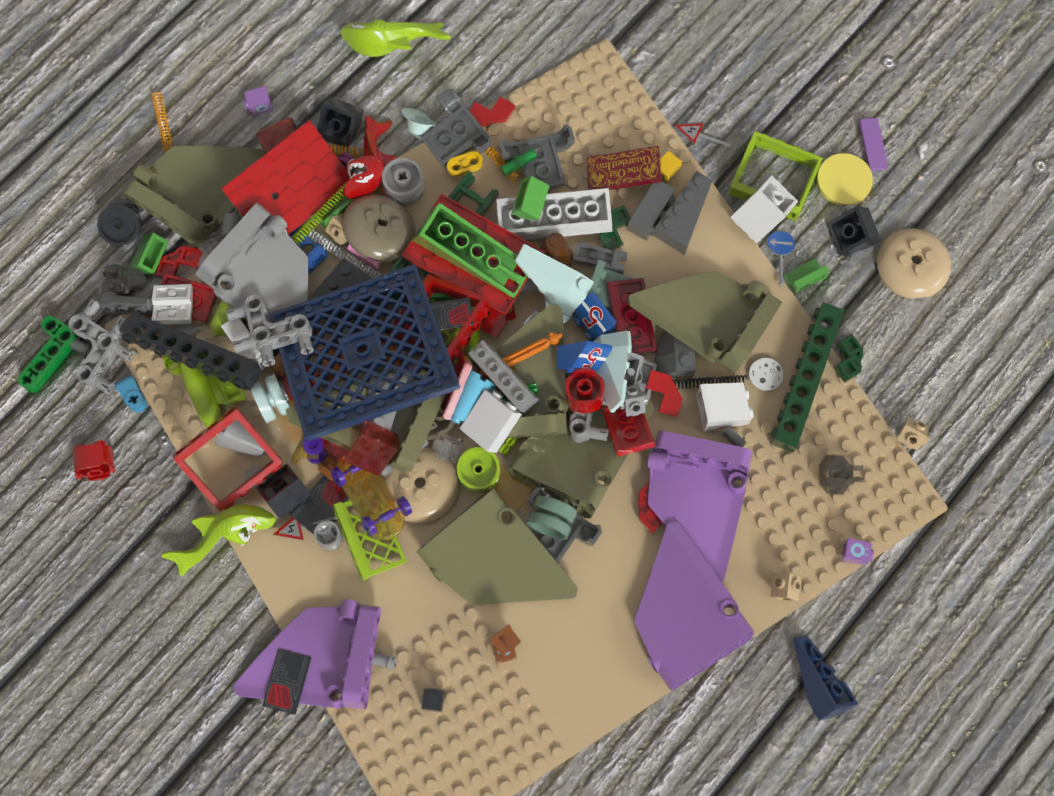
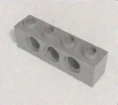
[469,340,539,413]

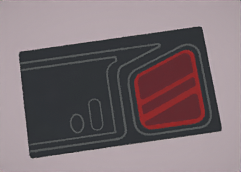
[418,298,474,333]
[289,476,352,535]
[262,649,311,715]

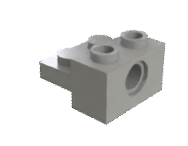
[624,352,657,400]

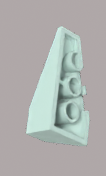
[515,244,594,316]
[593,331,632,413]

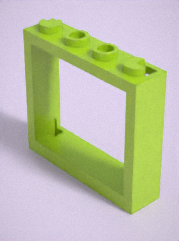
[728,131,823,221]

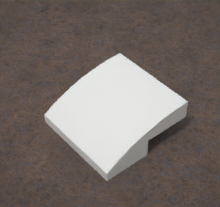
[152,284,193,325]

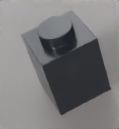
[421,688,446,713]

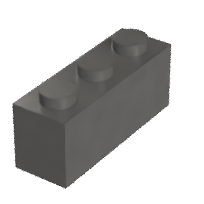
[627,182,676,240]

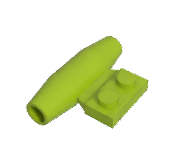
[180,363,246,428]

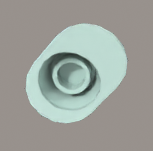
[401,108,437,140]

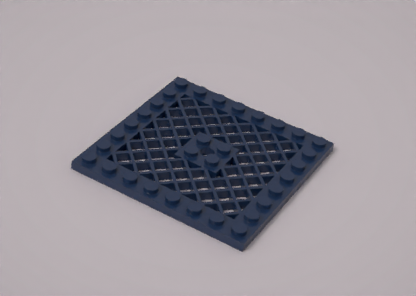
[269,264,461,442]

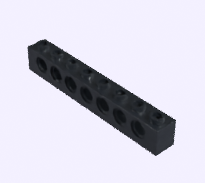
[119,312,262,390]

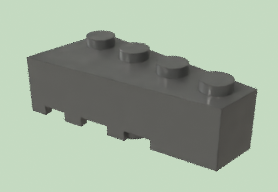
[654,171,712,256]

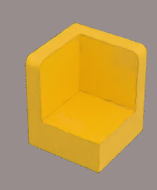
[661,150,682,184]

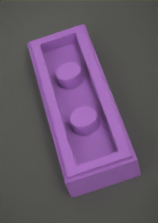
[859,118,888,171]

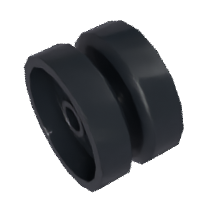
[97,202,143,246]

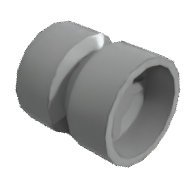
[314,521,343,551]

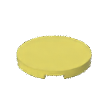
[817,153,873,206]

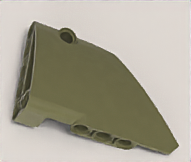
[286,366,446,474]

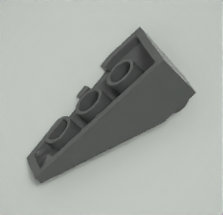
[654,329,696,378]

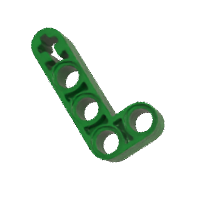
[18,316,78,393]

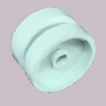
[251,373,291,423]

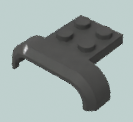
[421,88,492,167]
[500,124,575,190]
[527,487,602,564]

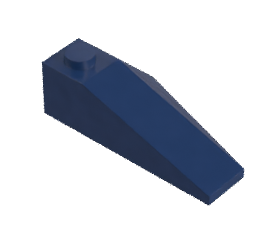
[793,635,859,721]

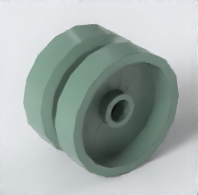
[527,496,577,540]

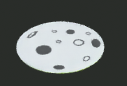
[749,358,783,391]

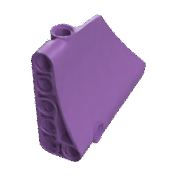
[648,431,753,582]
[635,522,754,691]
[234,599,381,709]

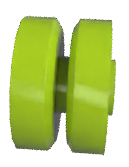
[457,447,501,494]

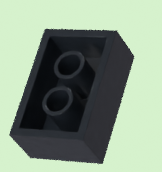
[308,258,372,327]

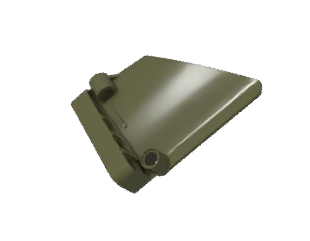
[122,146,269,248]
[471,303,569,440]
[417,488,578,605]

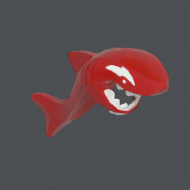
[343,115,396,199]

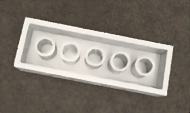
[496,188,612,240]

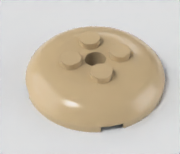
[876,228,951,299]
[382,447,460,524]

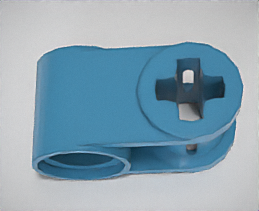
[114,374,147,413]

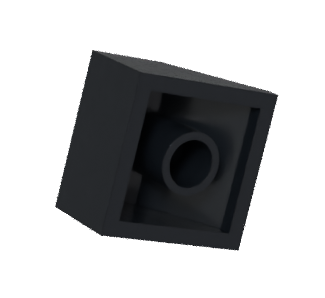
[317,97,364,149]
[827,206,881,256]
[256,463,311,519]

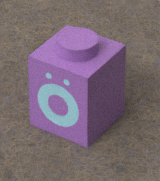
[243,86,273,116]
[841,538,874,566]

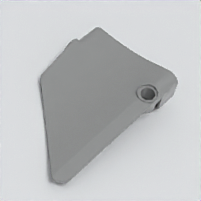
[195,203,308,355]

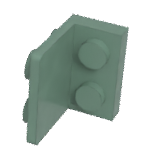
[586,260,633,309]

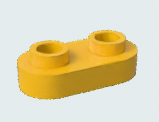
[447,151,483,177]

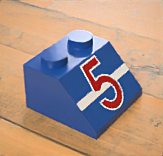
[573,292,616,342]
[557,341,612,374]

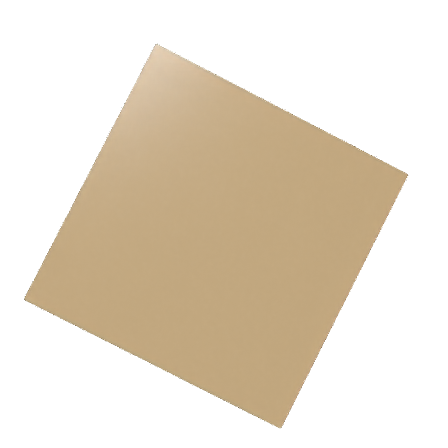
[105,39,948,796]

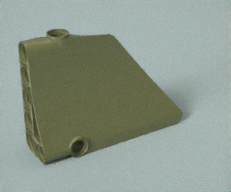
[628,271,782,374]
[508,400,654,519]

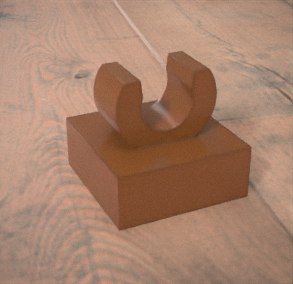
[317,454,345,482]

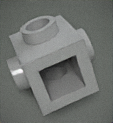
[620,384,648,416]

